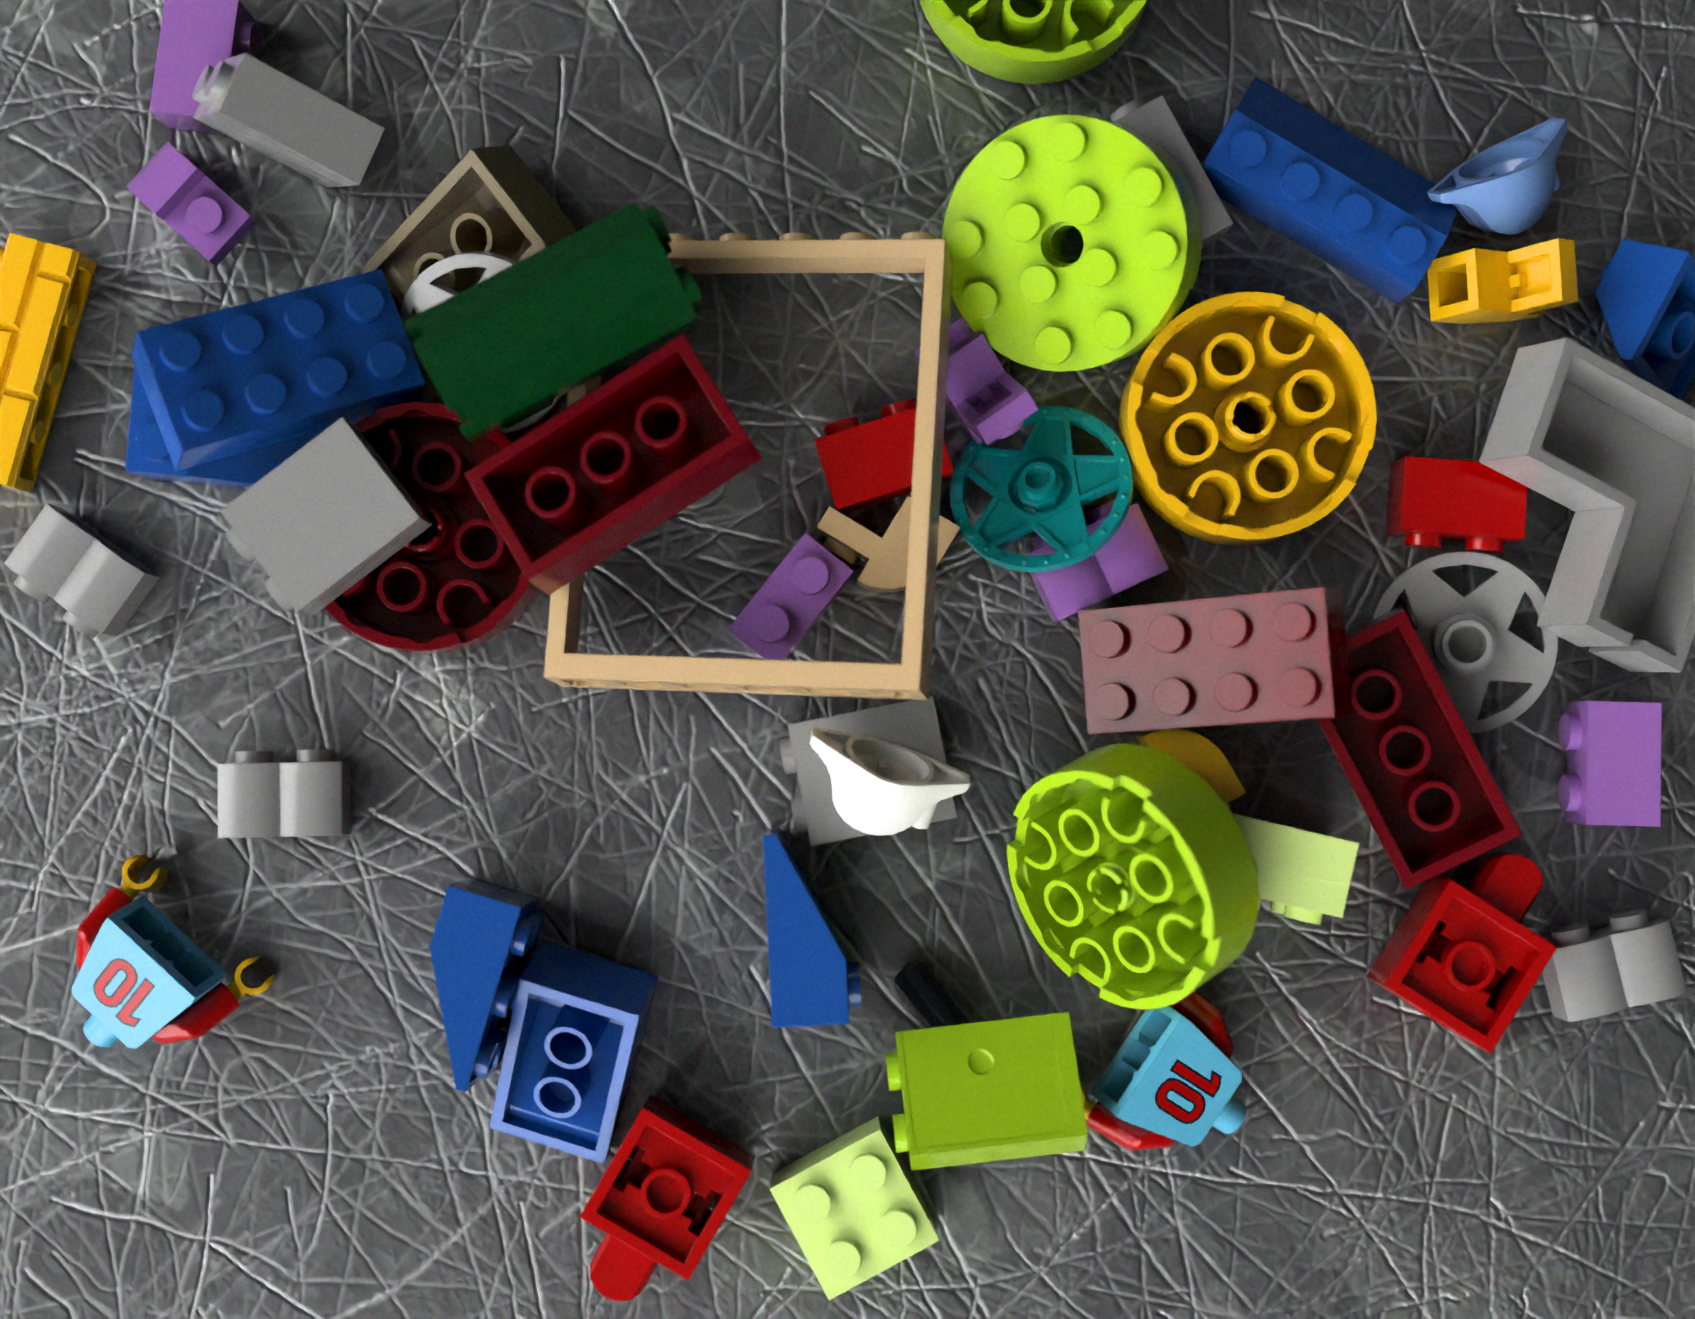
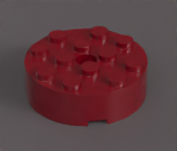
[325,402,540,654]

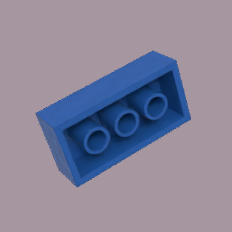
[132,269,425,471]

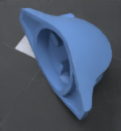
[1427,117,1567,235]

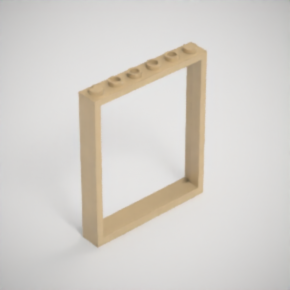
[544,232,953,700]

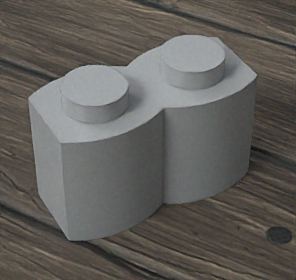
[4,503,160,638]
[217,749,351,838]
[1542,909,1687,1022]

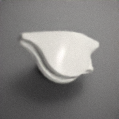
[810,727,971,836]

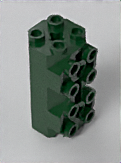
[403,201,703,443]

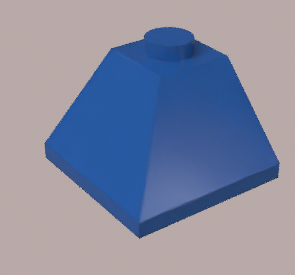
[1595,239,1695,401]

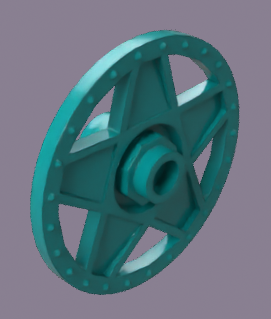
[950,405,1134,573]

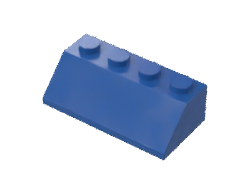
[1201,77,1458,304]

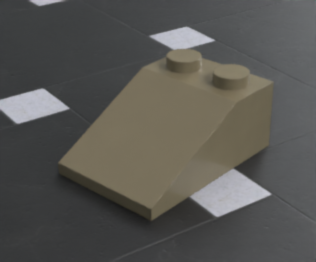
[362,145,577,315]

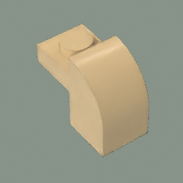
[817,496,960,593]

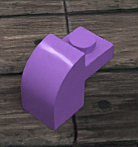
[126,141,257,267]
[913,317,1039,445]

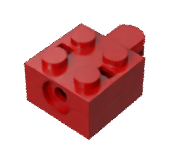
[1366,852,1557,1054]
[580,1095,755,1301]

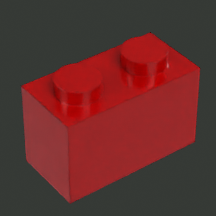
[814,398,954,514]
[1386,456,1528,553]

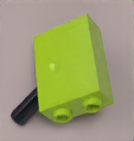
[885,960,1088,1171]

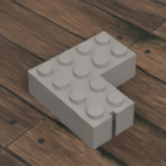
[1479,337,1695,672]

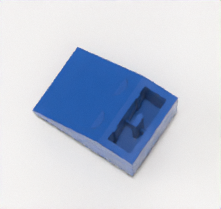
[429,877,544,1092]

